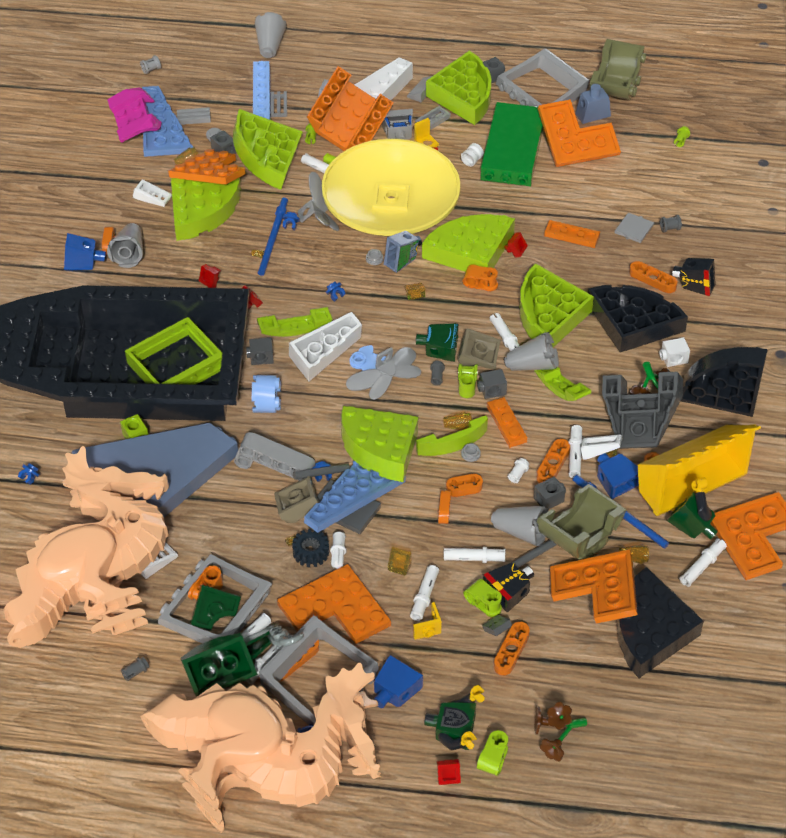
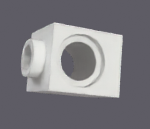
[659,337,690,367]

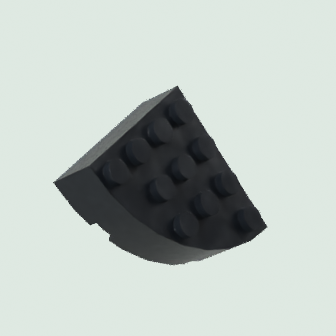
[588,285,688,353]
[681,347,768,417]
[617,567,704,679]

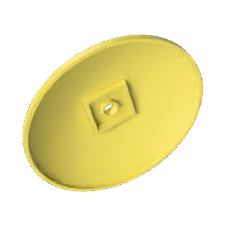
[322,139,460,236]

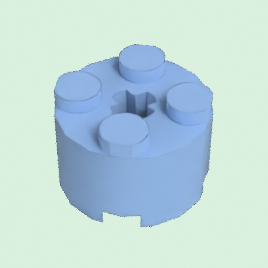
[252,375,281,413]

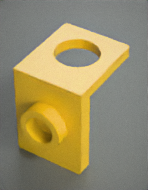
[414,118,439,148]
[413,602,442,640]

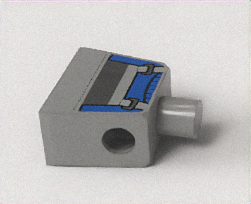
[381,109,413,140]

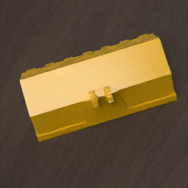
[638,424,761,517]

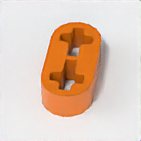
[102,227,115,255]
[446,474,483,497]
[438,490,451,524]

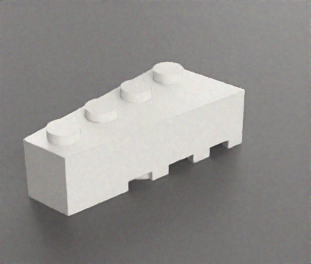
[355,58,413,100]
[289,312,362,382]

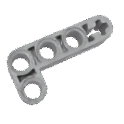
[234,432,315,481]

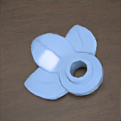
[349,345,386,371]

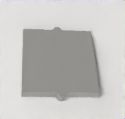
[615,213,654,243]

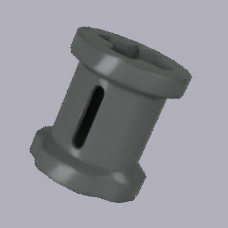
[660,215,682,233]

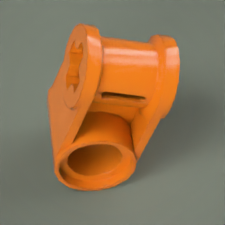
[462,265,498,291]
[188,566,223,600]

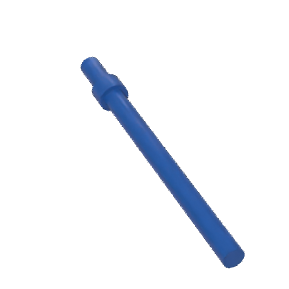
[258,197,288,276]
[573,475,669,549]

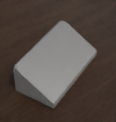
[407,76,432,103]

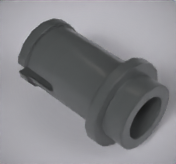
[430,361,445,386]
[121,657,149,681]

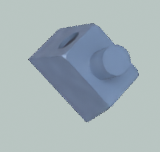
[576,84,611,124]

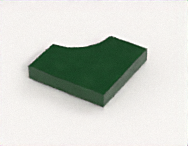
[190,585,241,631]

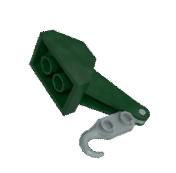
[180,623,304,697]

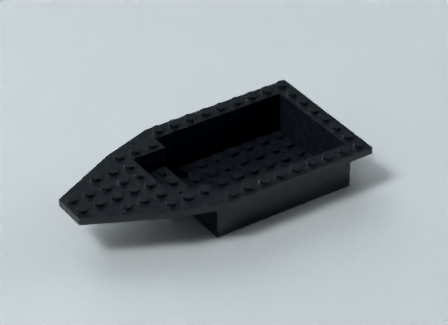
[0,285,249,421]

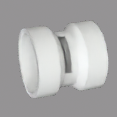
[461,143,484,167]

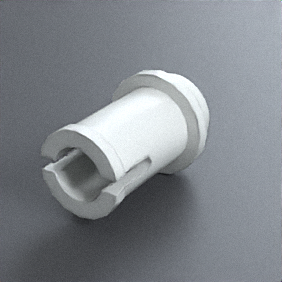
[507,458,529,483]

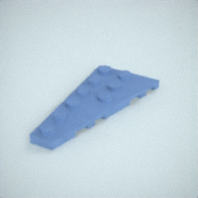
[142,86,194,157]
[304,461,406,533]

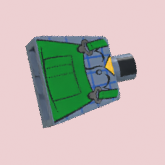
[384,231,422,273]

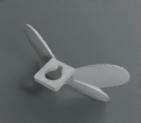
[298,171,339,231]
[346,347,421,400]

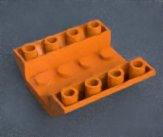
[307,66,394,151]

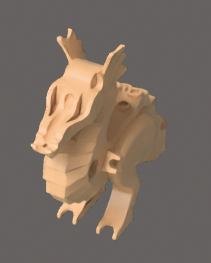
[4,446,169,648]
[140,663,381,833]

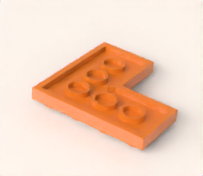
[538,99,621,167]
[168,149,245,185]
[710,492,786,580]
[550,549,638,624]
[277,564,391,644]

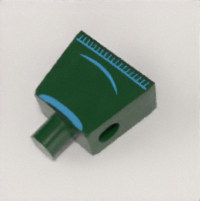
[416,323,459,362]

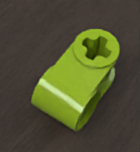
[458,364,478,398]
[463,579,502,617]
[477,730,508,776]

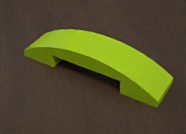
[257,307,333,337]
[534,367,591,401]
[416,415,488,456]

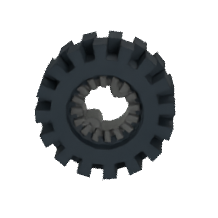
[292,529,329,568]

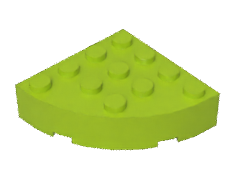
[426,50,491,125]
[233,109,303,190]
[171,177,241,241]
[422,214,515,272]
[520,263,594,348]
[341,406,419,482]

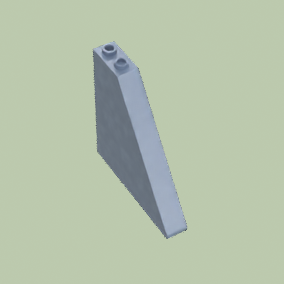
[71,423,238,518]

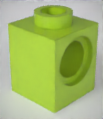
[120,414,148,439]

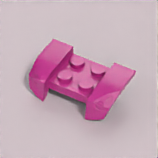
[107,87,162,143]

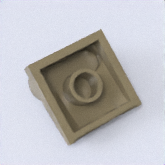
[458,328,501,370]
[274,476,320,523]

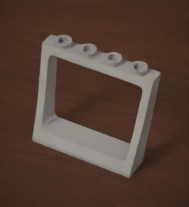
[496,48,589,107]
[158,554,272,644]
[259,615,379,726]

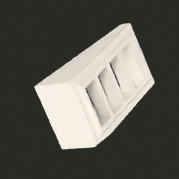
[133,179,172,207]
[581,435,622,460]
[141,542,178,579]

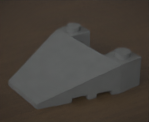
[602,372,683,449]

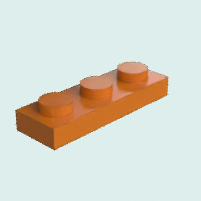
[544,220,600,248]
[487,397,528,448]

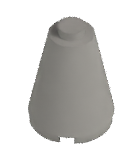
[255,12,286,58]
[107,223,143,268]
[505,332,559,371]
[491,506,549,546]

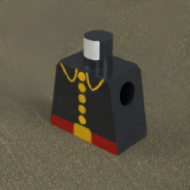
[672,258,716,296]
[483,563,534,612]

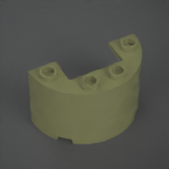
[590,39,647,100]
[537,484,627,560]

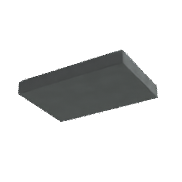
[317,480,381,534]

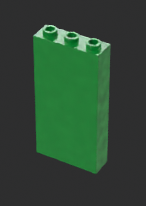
[480,102,544,187]

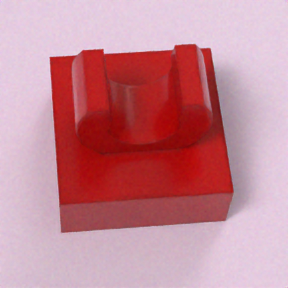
[504,232,528,258]
[199,264,221,288]
[241,285,263,309]
[437,759,461,785]

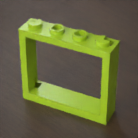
[125,317,222,385]

